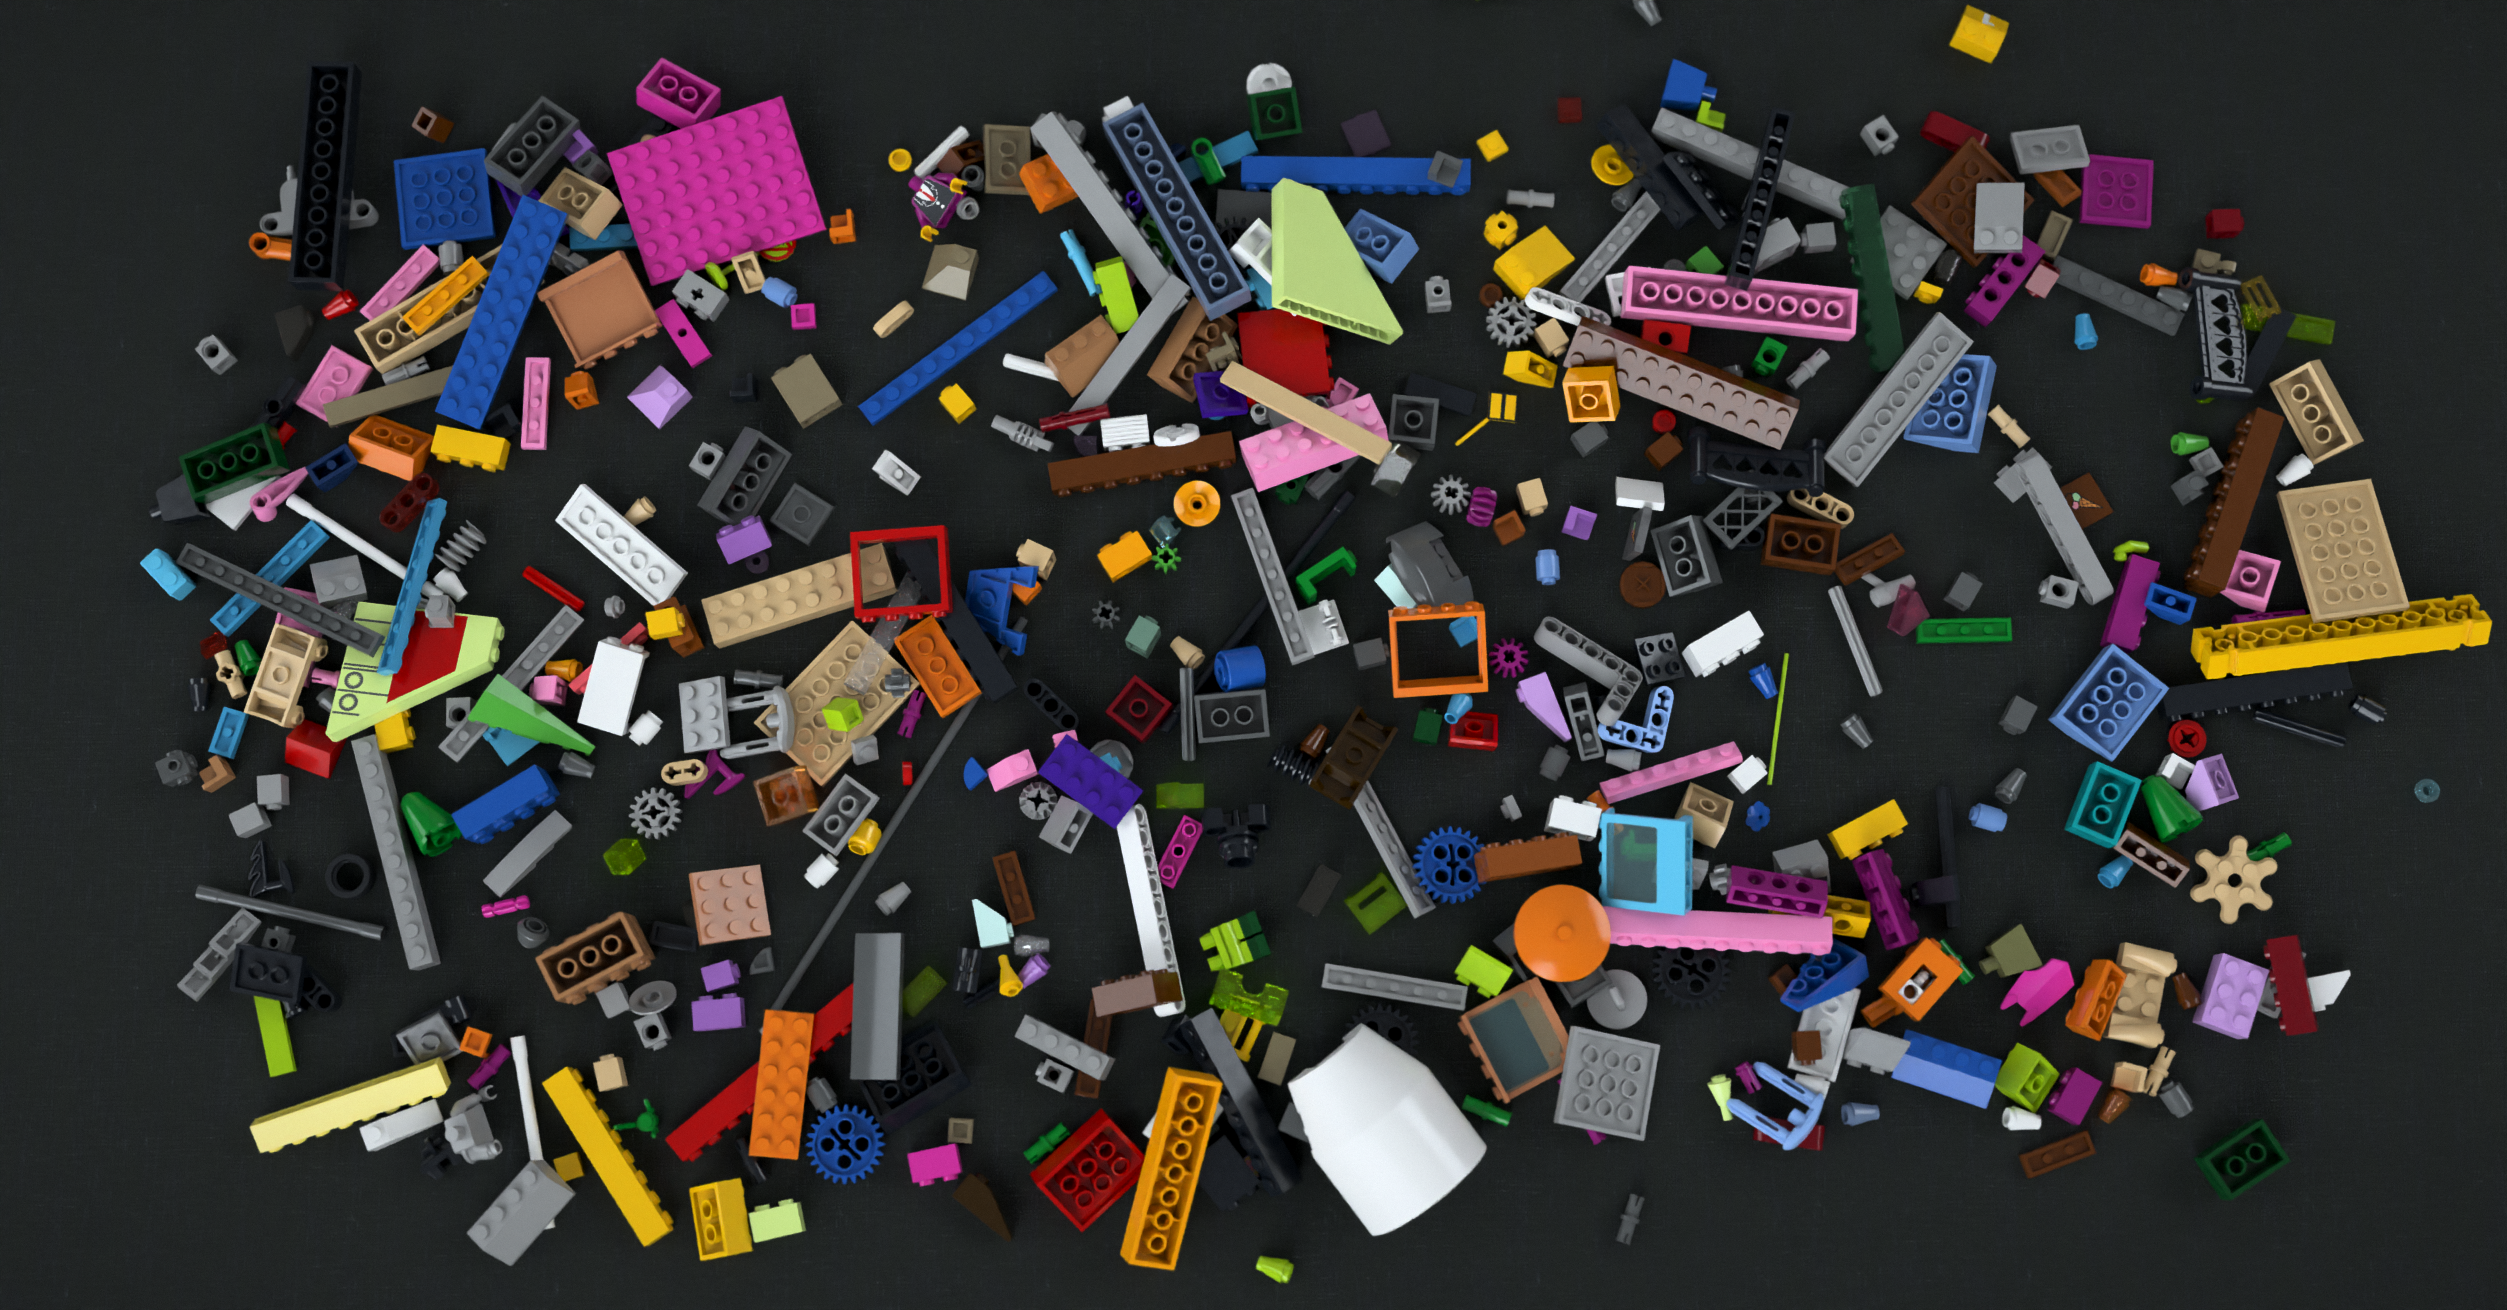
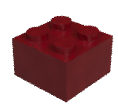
[1105,675,1173,745]

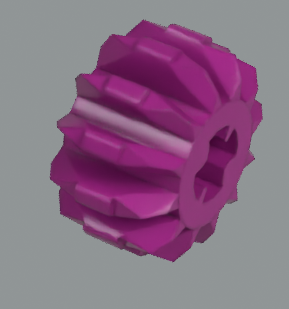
[1466,486,1497,527]
[1489,638,1529,678]

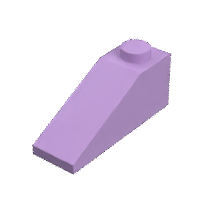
[1516,672,1572,742]

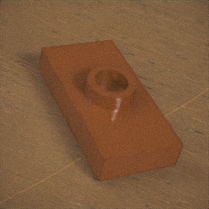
[2033,170,2082,207]

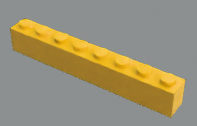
[542,1067,674,1247]

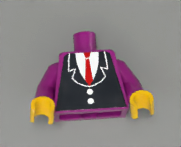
[909,173,967,242]

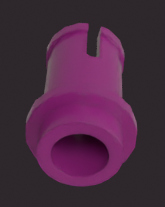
[1735,1061,1762,1094]

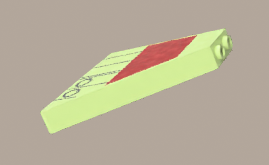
[326,602,505,742]

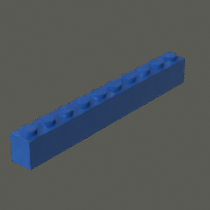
[1241,156,1471,195]

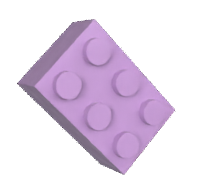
[2192,953,2269,1039]

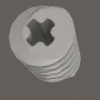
[435,520,487,572]

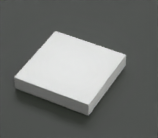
[1615,477,1665,511]

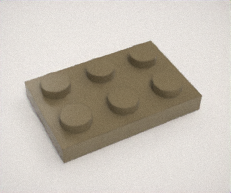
[983,124,1031,195]

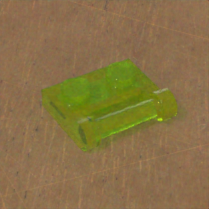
[1344,872,1407,935]

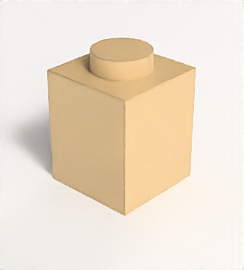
[1533,318,1569,358]
[1516,478,1548,517]
[593,1054,628,1092]

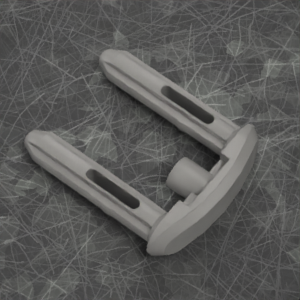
[720,685,795,759]

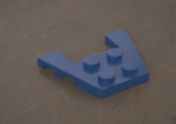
[965,566,1039,656]

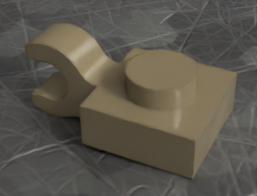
[2192,249,2237,276]

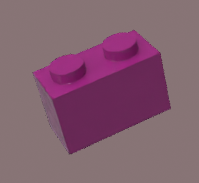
[2048,1068,2102,1125]

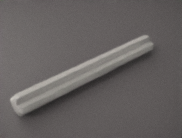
[1828,586,1883,696]

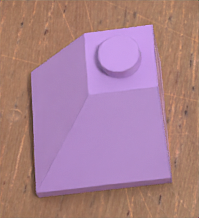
[627,365,693,429]
[2185,754,2239,811]

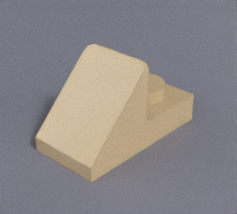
[731,251,766,294]

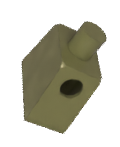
[1979,924,2043,977]

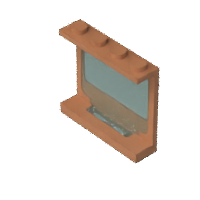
[1458,976,1569,1103]

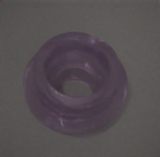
[745,551,769,574]

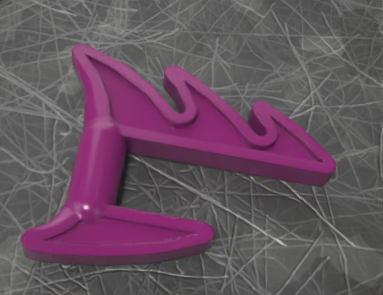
[684,749,745,799]

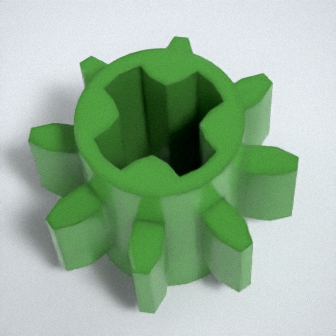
[1152,544,1181,574]

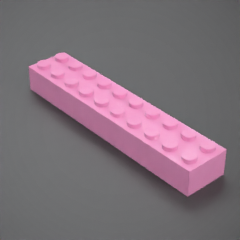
[1621,266,1858,341]

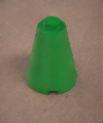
[2141,774,2203,843]
[400,792,462,856]

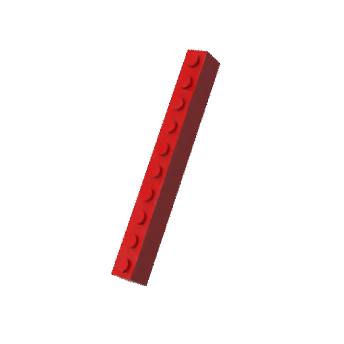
[665,983,854,1162]

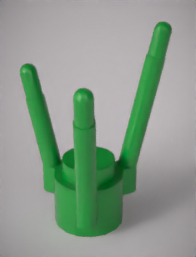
[614,1099,659,1138]

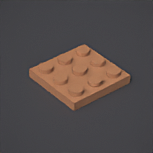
[689,865,771,945]

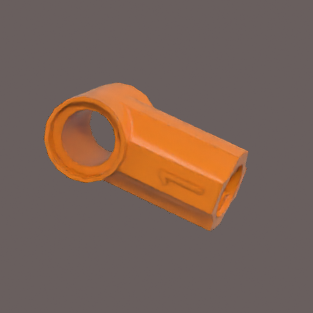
[249,233,292,261]

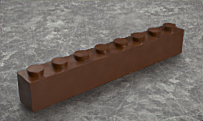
[1047,431,1236,497]

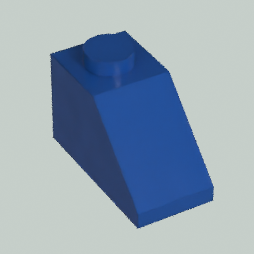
[2144,582,2197,625]

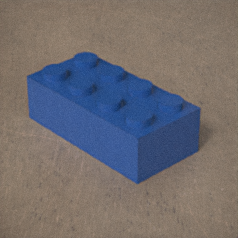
[451,765,561,844]

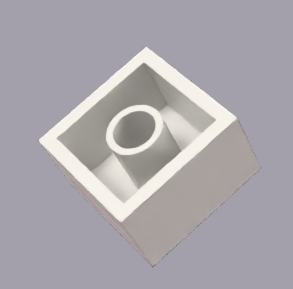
[1544,796,1602,842]

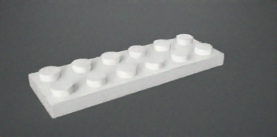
[555,484,688,606]

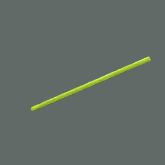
[1767,653,1789,785]

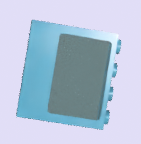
[1599,808,1693,916]

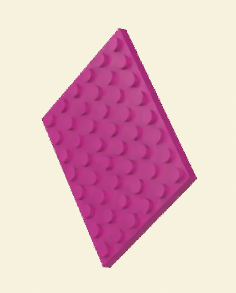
[607,96,827,286]

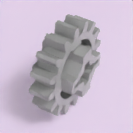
[1486,297,1537,348]
[629,788,683,840]

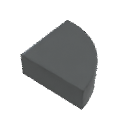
[750,947,775,975]

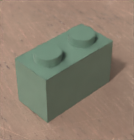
[1125,615,1161,659]

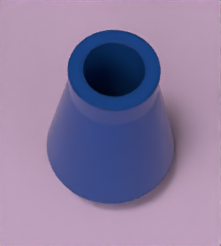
[1748,662,1778,699]

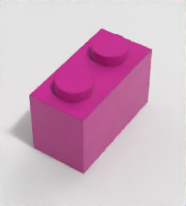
[907,1144,963,1187]

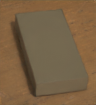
[2036,210,2073,262]
[1258,1032,1296,1086]

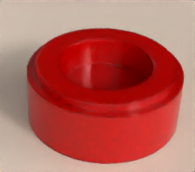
[1652,410,1676,434]
[902,761,913,785]

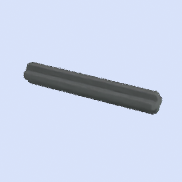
[1180,667,1196,761]

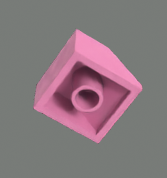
[2220,550,2281,613]

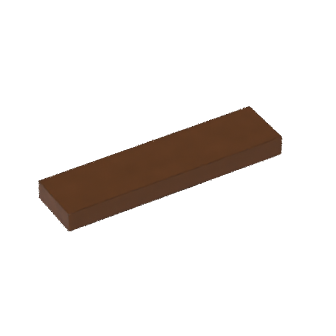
[1075,999,1113,1099]

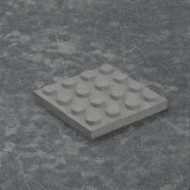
[1554,1026,1660,1141]

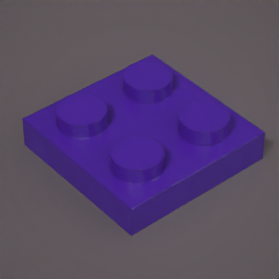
[1193,371,1249,418]

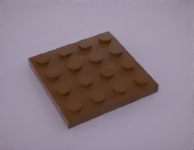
[1910,136,2034,267]

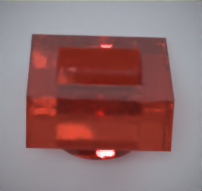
[1557,97,1582,123]
[200,631,227,660]

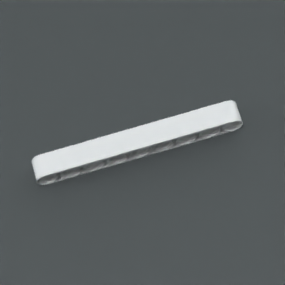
[1117,804,1185,1017]

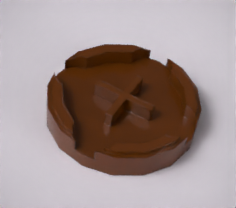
[1619,561,1666,609]

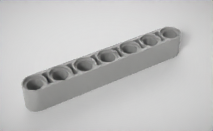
[2015,452,2114,605]

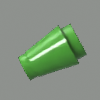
[2171,432,2209,455]

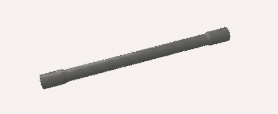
[195,885,386,941]

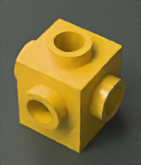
[1484,211,1518,250]

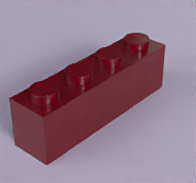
[2263,935,2319,1036]

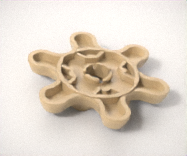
[2190,835,2278,924]

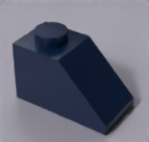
[305,443,359,493]

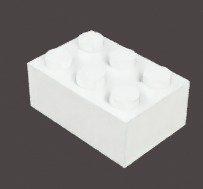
[1682,611,1764,677]

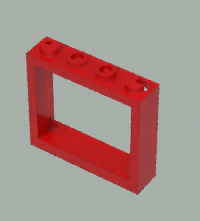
[850,525,953,623]

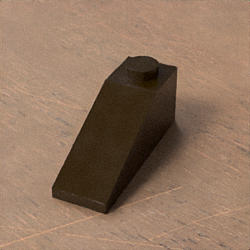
[952,1172,1013,1242]

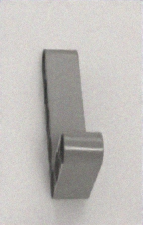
[1534,617,1643,726]

